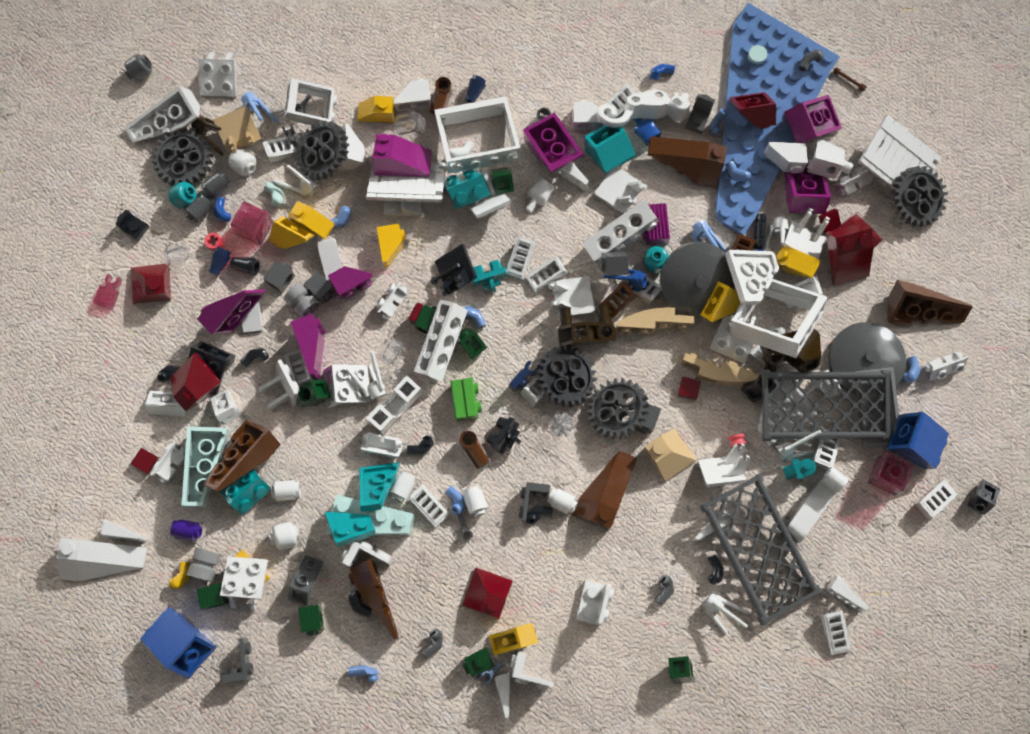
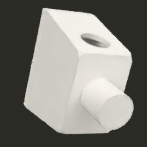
[807,138,853,179]

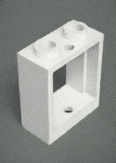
[284,78,337,126]

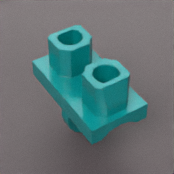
[472,260,506,293]
[783,458,816,481]

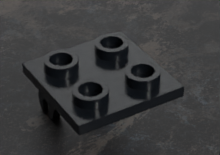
[434,244,478,296]

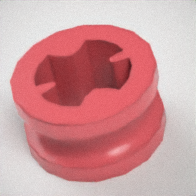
[205,233,223,251]
[728,434,747,447]

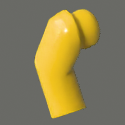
[168,562,190,590]

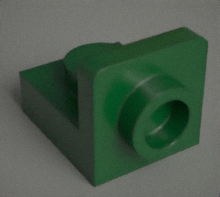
[457,328,487,359]
[462,648,494,677]

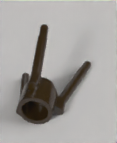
[191,115,224,156]

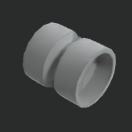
[284,283,320,318]
[187,548,221,582]

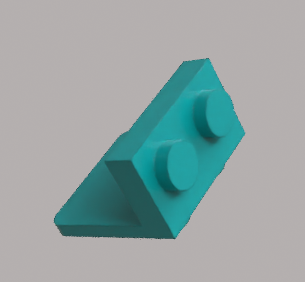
[444,169,490,210]
[220,469,271,516]

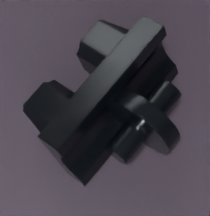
[487,416,521,455]

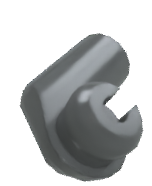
[799,49,824,72]
[655,575,674,606]
[422,628,443,659]

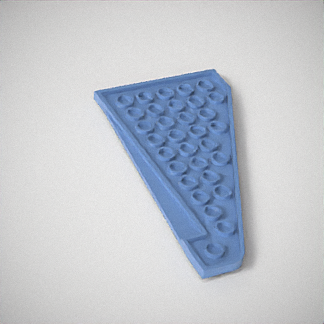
[715,3,840,235]

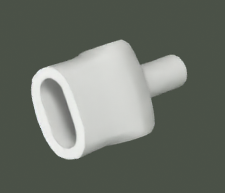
[525,178,555,213]

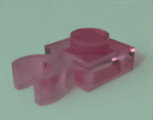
[93,274,122,310]

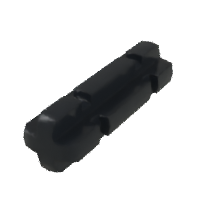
[754,213,767,249]

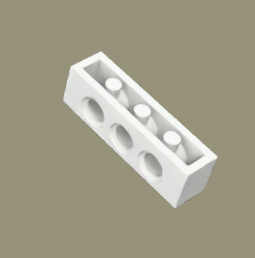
[582,200,659,265]
[414,300,468,382]

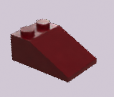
[826,223,874,286]

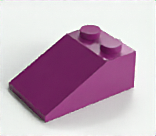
[784,95,842,143]
[523,112,583,173]
[372,134,432,177]
[785,160,831,214]
[197,289,266,335]
[291,314,326,380]

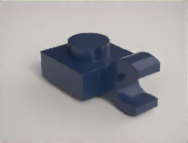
[509,361,539,392]

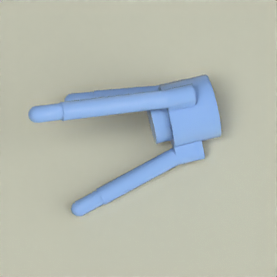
[241,92,279,123]
[691,220,727,253]

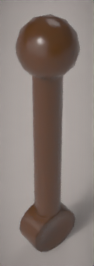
[833,67,867,91]

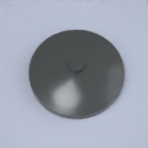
[660,242,735,318]
[828,322,906,396]

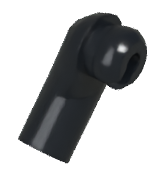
[240,348,269,367]
[157,365,180,382]
[407,435,434,455]
[526,506,553,525]
[707,554,724,585]
[348,590,372,618]

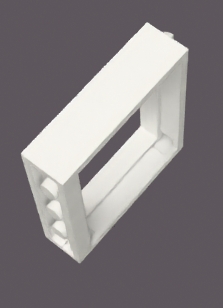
[434,96,521,173]
[728,279,827,358]

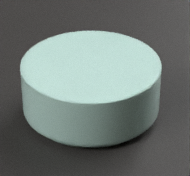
[748,45,767,65]

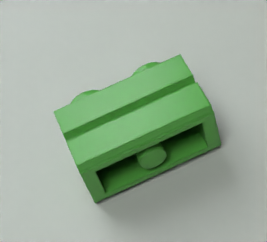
[450,378,482,422]

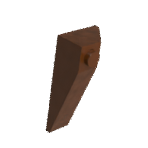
[647,136,727,188]
[887,280,973,327]
[204,420,281,492]
[572,451,637,530]
[348,559,399,639]

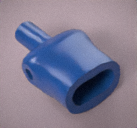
[633,118,662,146]

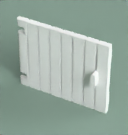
[858,114,942,199]
[366,162,446,203]

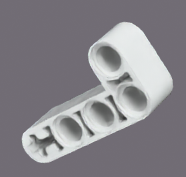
[786,467,849,542]

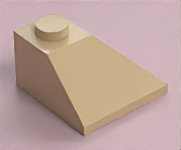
[642,429,696,482]

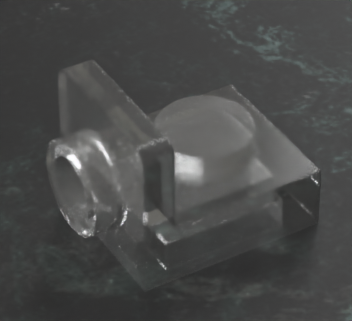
[396,111,426,136]

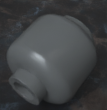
[124,54,153,81]

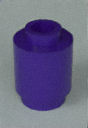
[170,519,202,542]

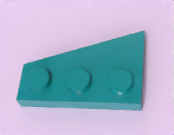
[359,462,399,512]

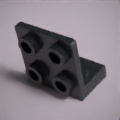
[188,341,236,395]

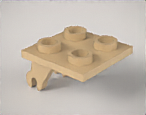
[213,106,262,154]

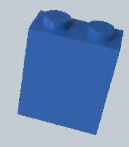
[887,411,949,469]
[140,607,217,679]

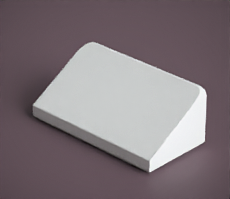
[145,391,186,416]

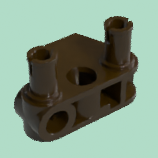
[558,303,616,347]
[760,329,821,373]

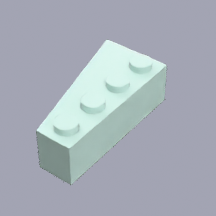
[182,427,230,509]
[326,494,415,535]

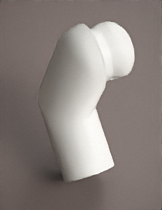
[449,140,475,158]

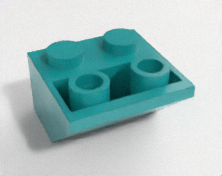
[584,125,636,174]

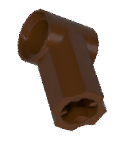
[429,77,452,115]
[460,431,491,469]

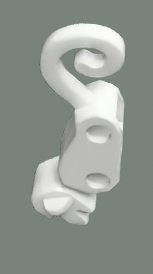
[597,90,691,128]

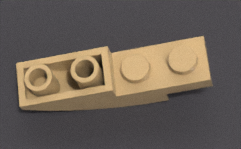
[615,308,694,336]
[680,353,759,386]

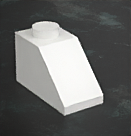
[394,79,431,112]
[572,100,609,130]
[764,142,808,174]

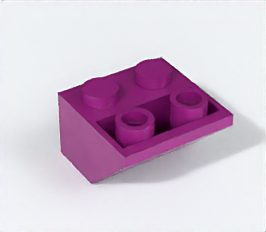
[328,266,373,300]

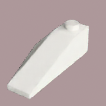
[124,86,200,143]
[57,538,147,582]

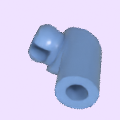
[903,356,920,383]

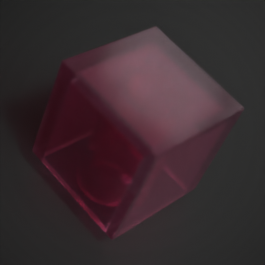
[230,201,274,246]
[867,452,914,495]

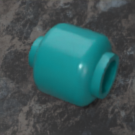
[168,182,197,209]
[643,246,668,273]

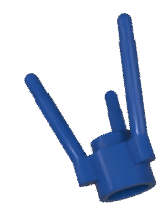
[603,269,647,294]

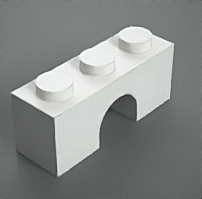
[366,376,422,435]

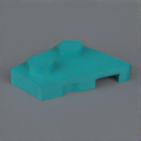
[325,512,376,547]

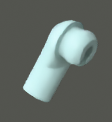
[264,182,284,208]

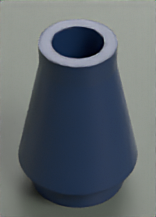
[465,75,486,103]
[209,246,231,276]

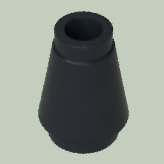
[230,257,260,276]

